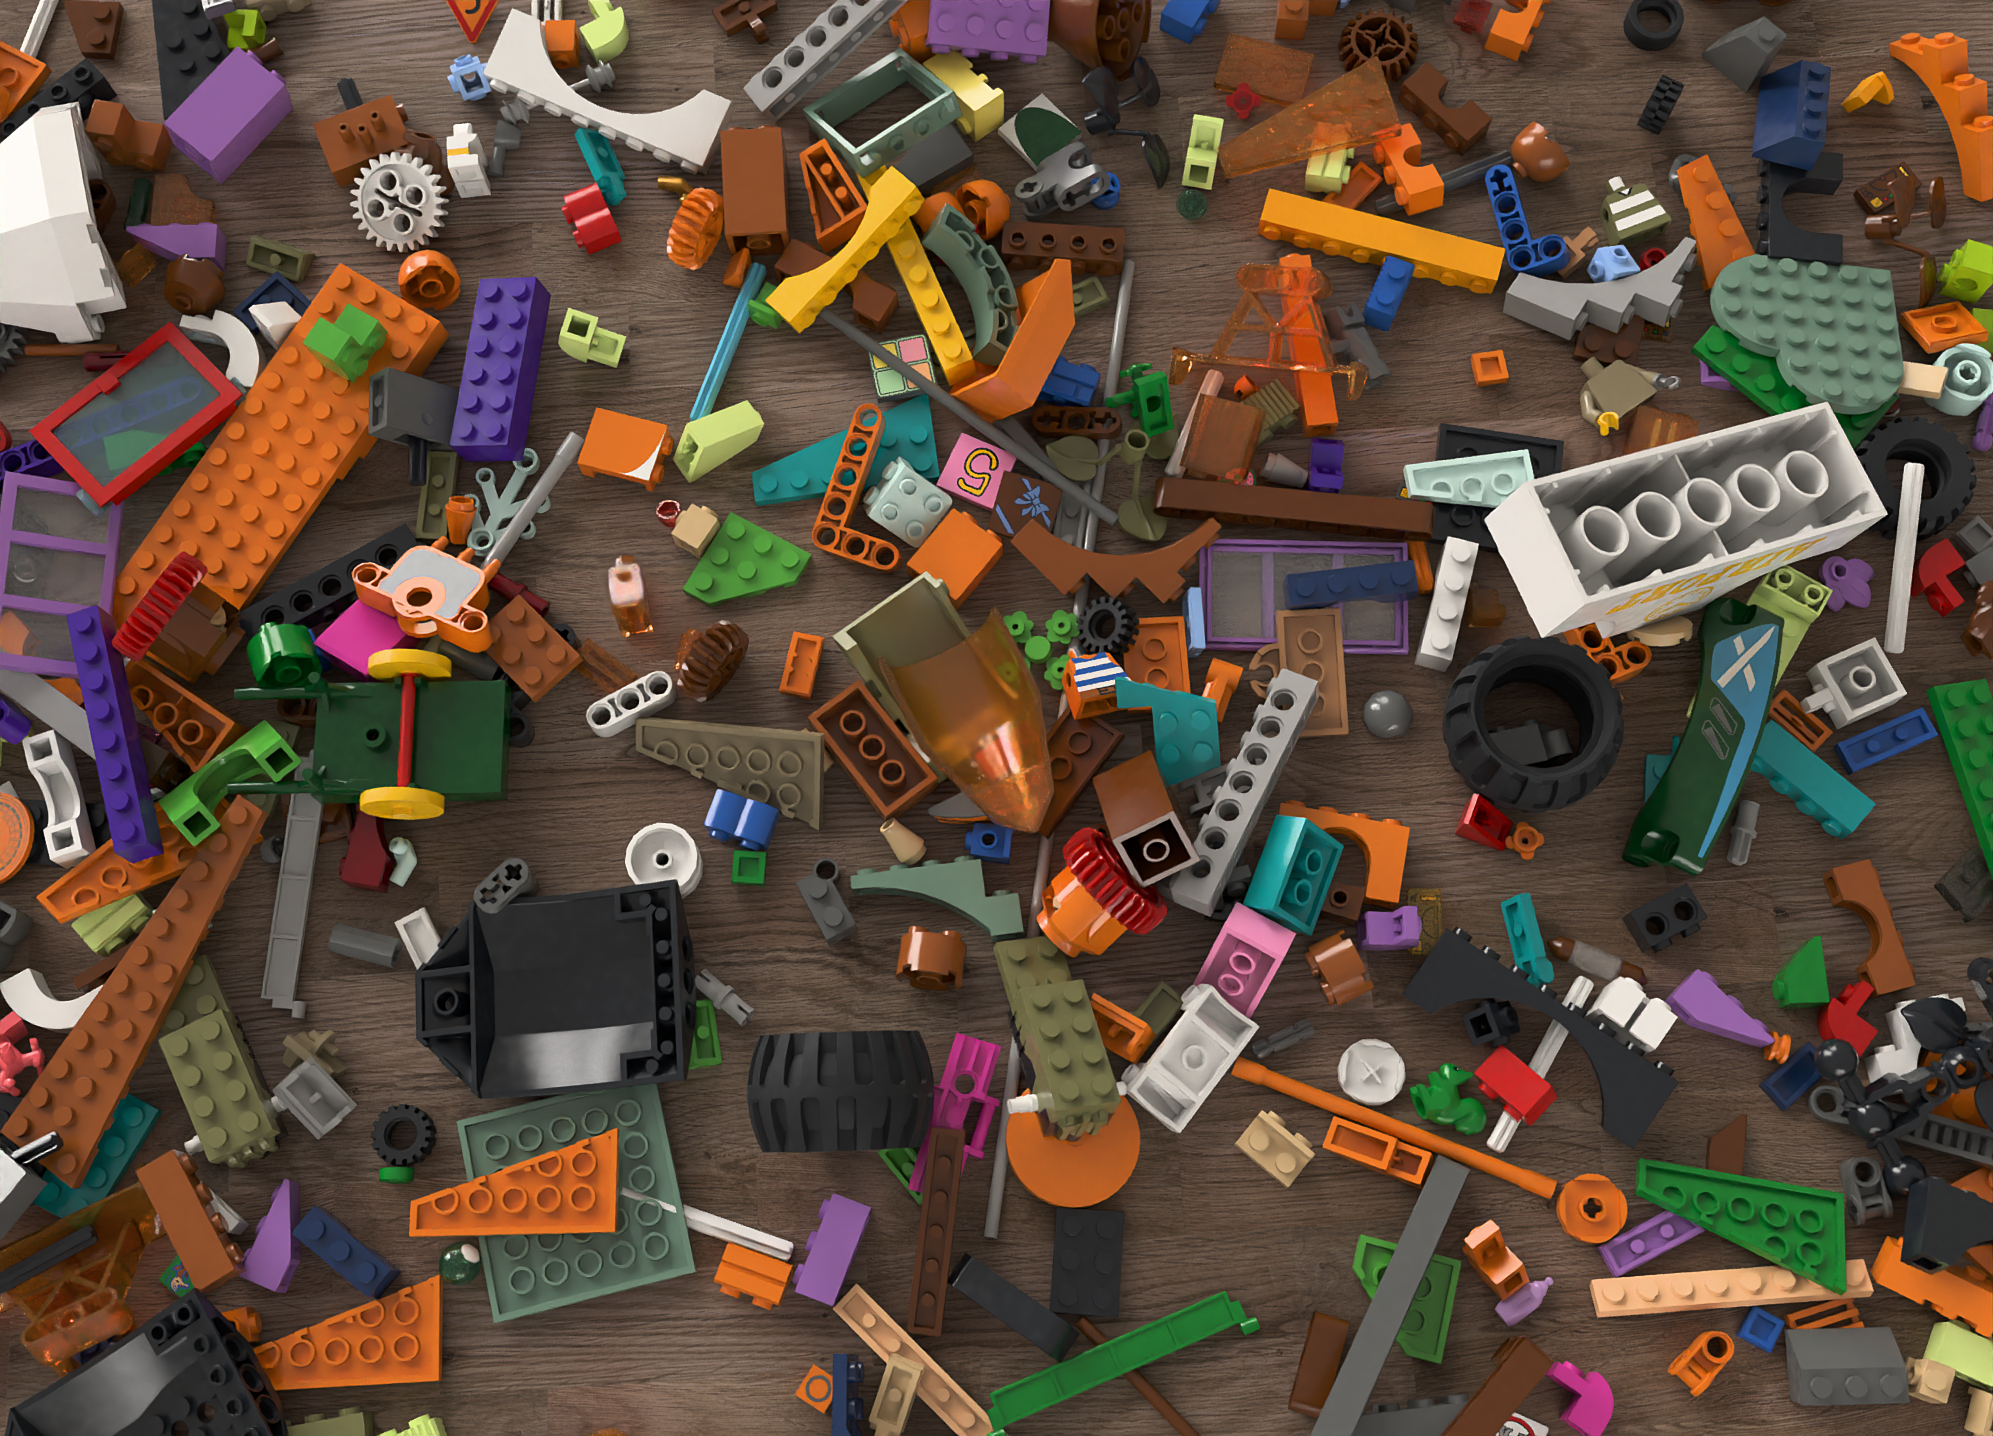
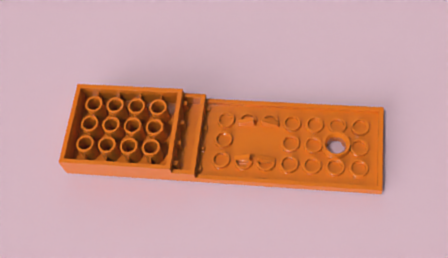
[98,263,450,684]

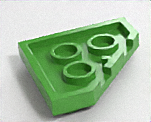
[683,512,812,607]
[1352,1235,1462,1364]

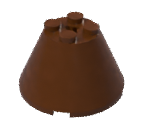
[1047,0,1152,82]

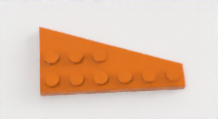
[409,1128,620,1237]
[253,1274,443,1391]

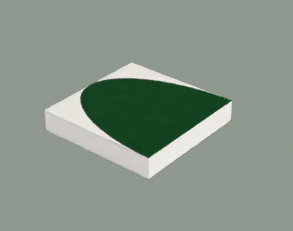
[998,94,1082,172]

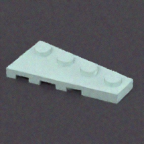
[1403,449,1534,508]

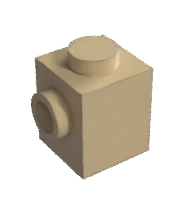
[671,504,721,559]

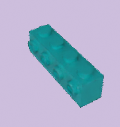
[1750,719,1876,840]

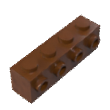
[1001,221,1125,277]

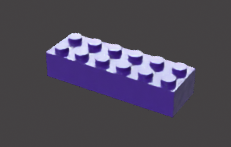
[450,277,551,462]

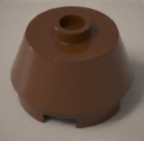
[163,254,226,316]

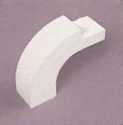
[179,310,268,396]
[0,968,104,1034]

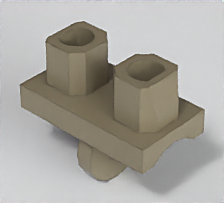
[282,1029,348,1079]

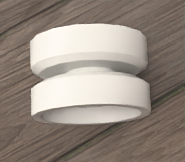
[625,823,703,899]

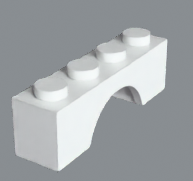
[1414,536,1479,672]
[22,729,96,869]

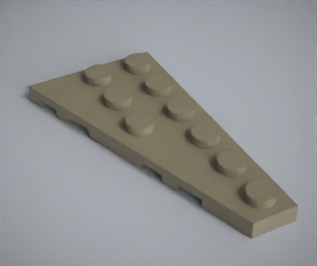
[636,716,825,830]

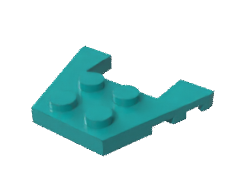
[1115,677,1221,786]

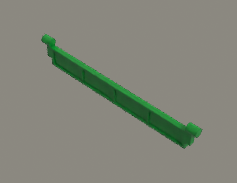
[986,1290,1260,1436]

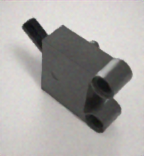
[0,1131,64,1241]

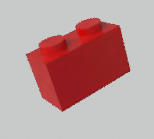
[1474,1044,1558,1126]

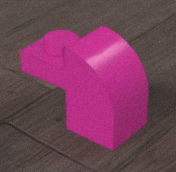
[1545,1361,1614,1436]

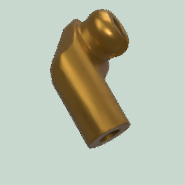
[657,175,694,204]

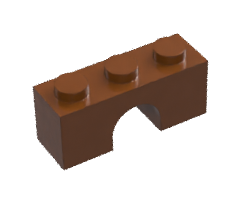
[1398,62,1492,156]

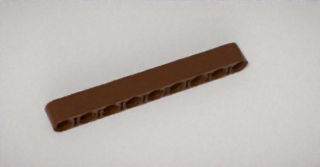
[1152,477,1435,542]

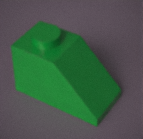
[1772,936,1830,1009]

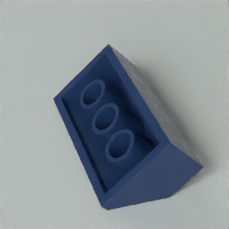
[1752,60,1831,171]

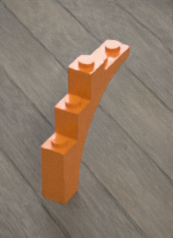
[1889,32,1993,202]

